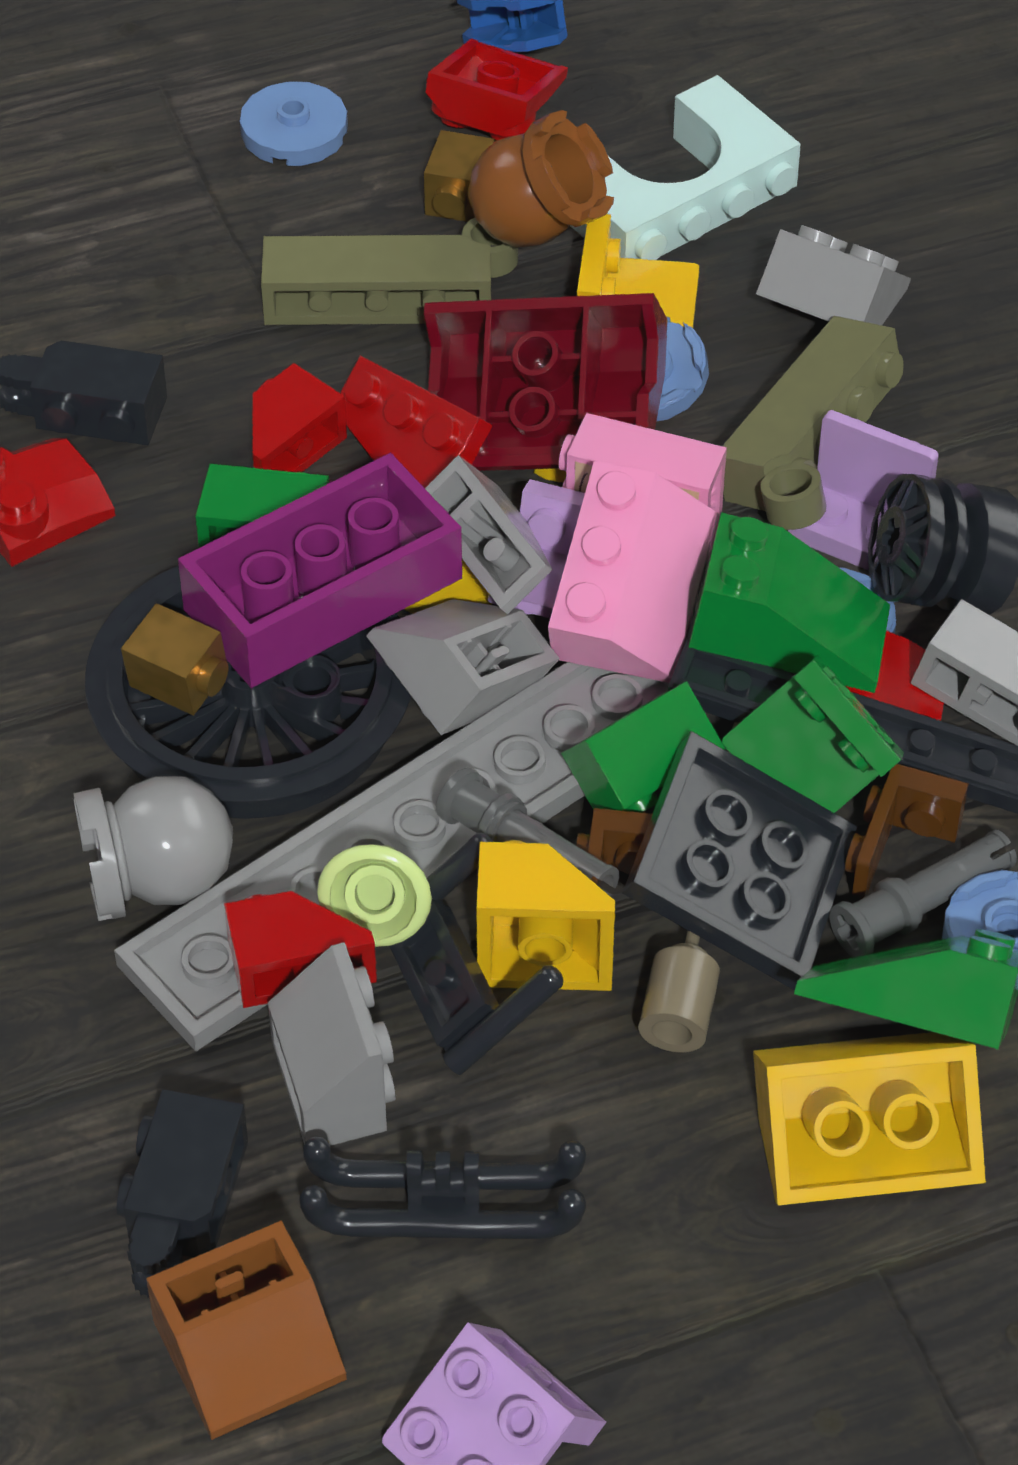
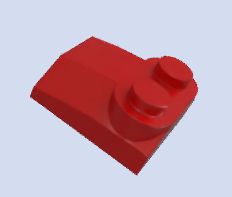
[425,38,568,140]
[0,438,116,567]

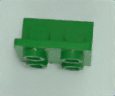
[722,655,904,813]

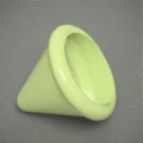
[317,844,432,947]

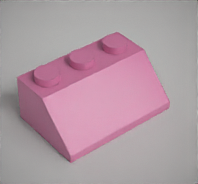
[548,460,718,683]

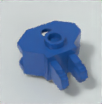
[457,0,568,52]

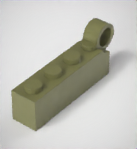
[261,218,518,325]
[722,316,904,530]

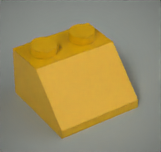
[477,840,615,991]

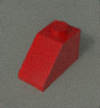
[253,363,347,472]
[224,891,377,1008]

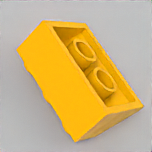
[753,1032,986,1205]

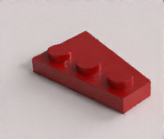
[340,355,493,488]

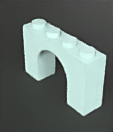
[570,75,801,260]

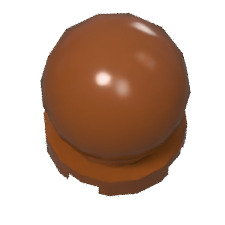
[468,110,614,248]

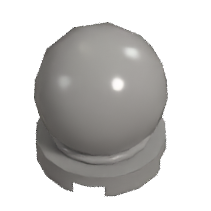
[73,777,233,921]

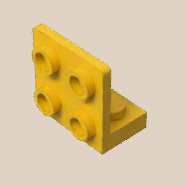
[577,214,699,328]

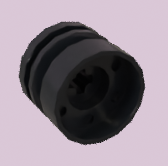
[868,474,1018,615]

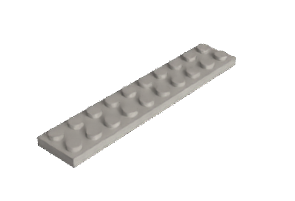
[114,662,706,1051]

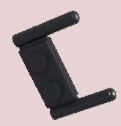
[389,833,564,1075]

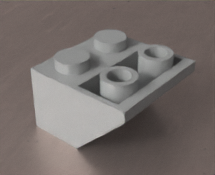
[756,225,911,325]
[367,599,560,735]
[268,942,396,1146]

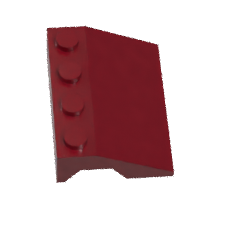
[424,293,668,471]

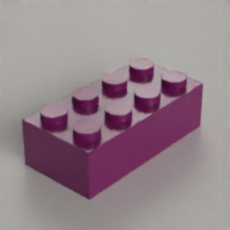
[178,453,462,688]

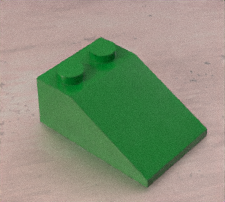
[689,512,890,693]
[794,929,1018,1049]

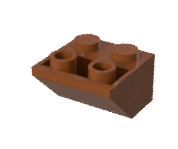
[146,1220,347,1440]

